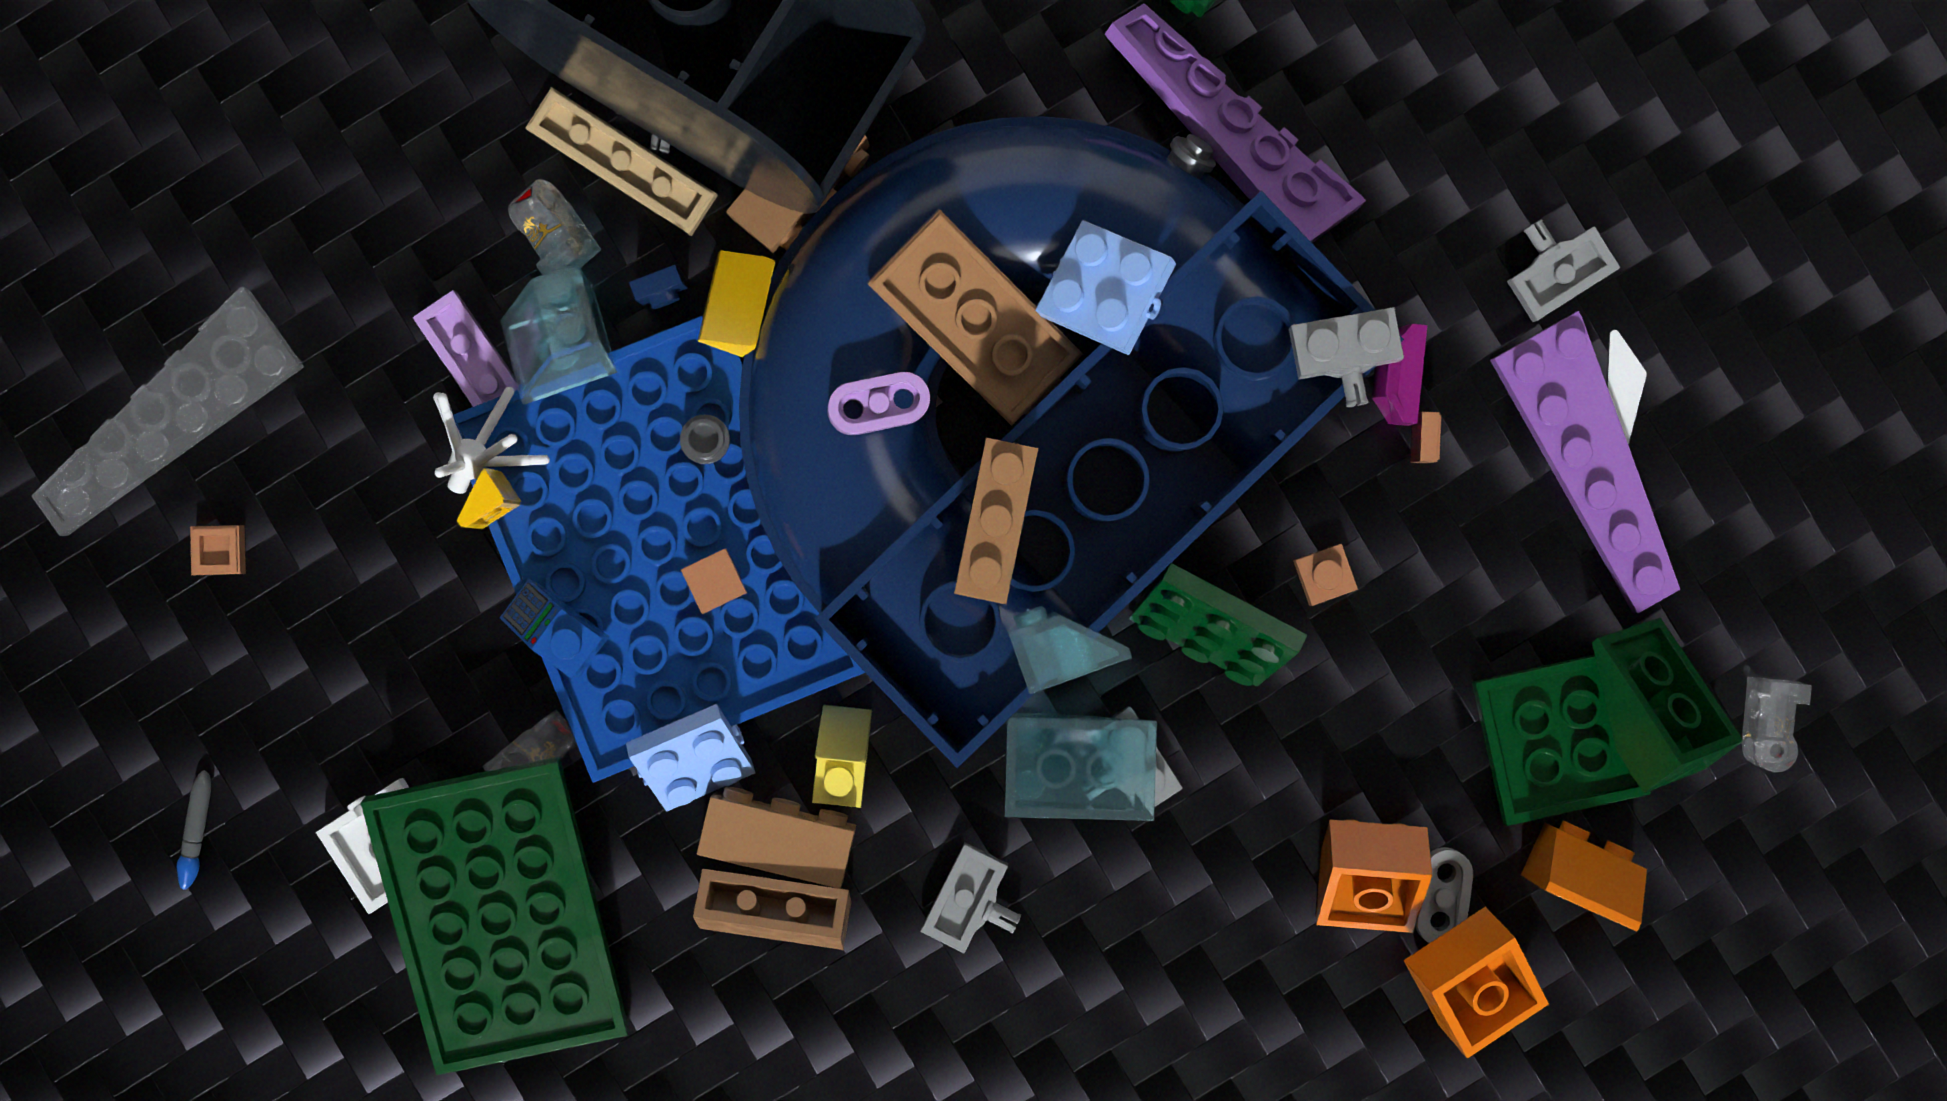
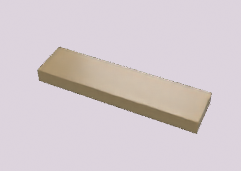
[526,87,718,236]

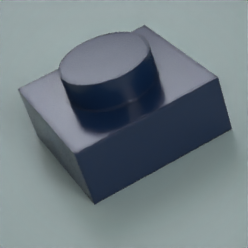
[629,265,688,309]

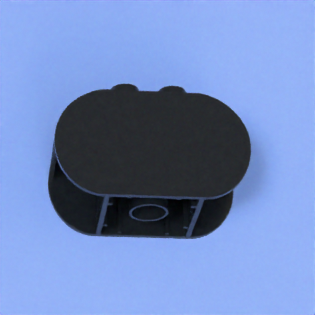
[467,0,926,213]

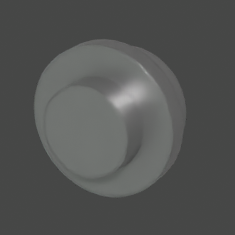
[1168,134,1216,179]
[680,415,730,464]

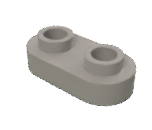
[1415,847,1473,943]

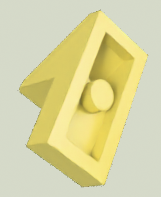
[812,704,872,808]

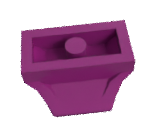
[1372,324,1428,426]

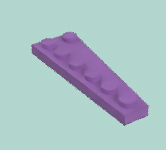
[1105,4,1366,243]
[1490,311,1680,613]

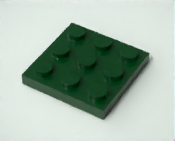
[1129,563,1307,686]
[1472,654,1651,826]

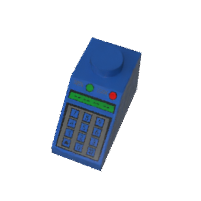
[500,578,610,679]

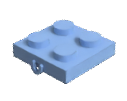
[1035,220,1176,355]
[626,704,755,812]

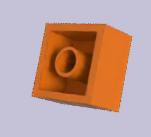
[1403,907,1549,1058]

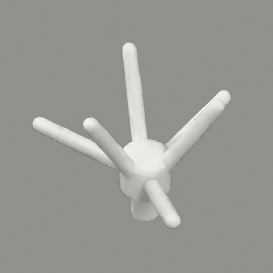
[433,387,550,494]

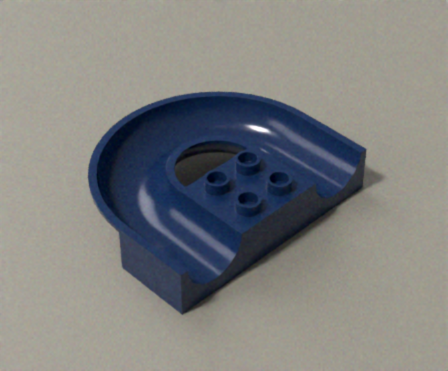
[739,116,1404,768]

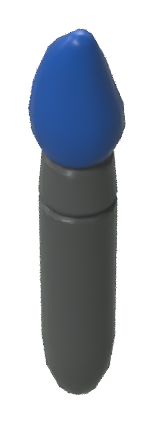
[176,770,212,890]

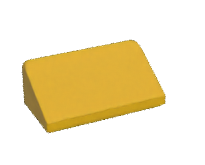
[697,250,775,357]
[457,468,522,529]

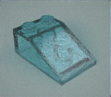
[1004,713,1157,821]

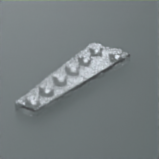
[32,287,304,536]

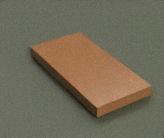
[867,209,1083,426]

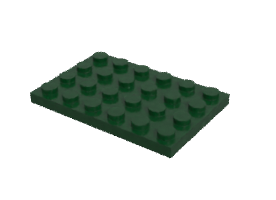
[360,756,629,1075]

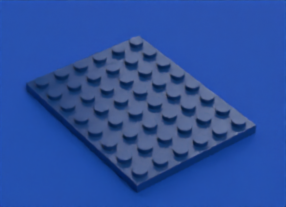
[453,316,865,783]

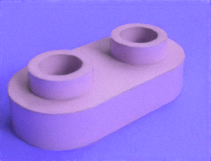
[827,372,930,435]

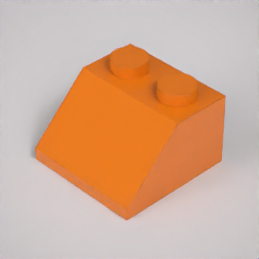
[1316,820,1432,933]
[1521,820,1647,931]

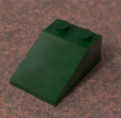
[1592,617,1743,793]

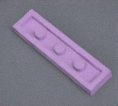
[412,290,522,407]

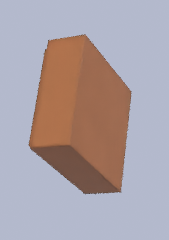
[1411,412,1441,463]
[190,525,246,575]
[681,548,748,614]

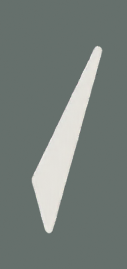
[1608,330,1647,444]

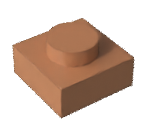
[1293,544,1358,606]

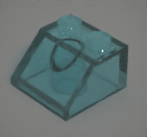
[501,263,617,405]
[1006,606,1132,694]

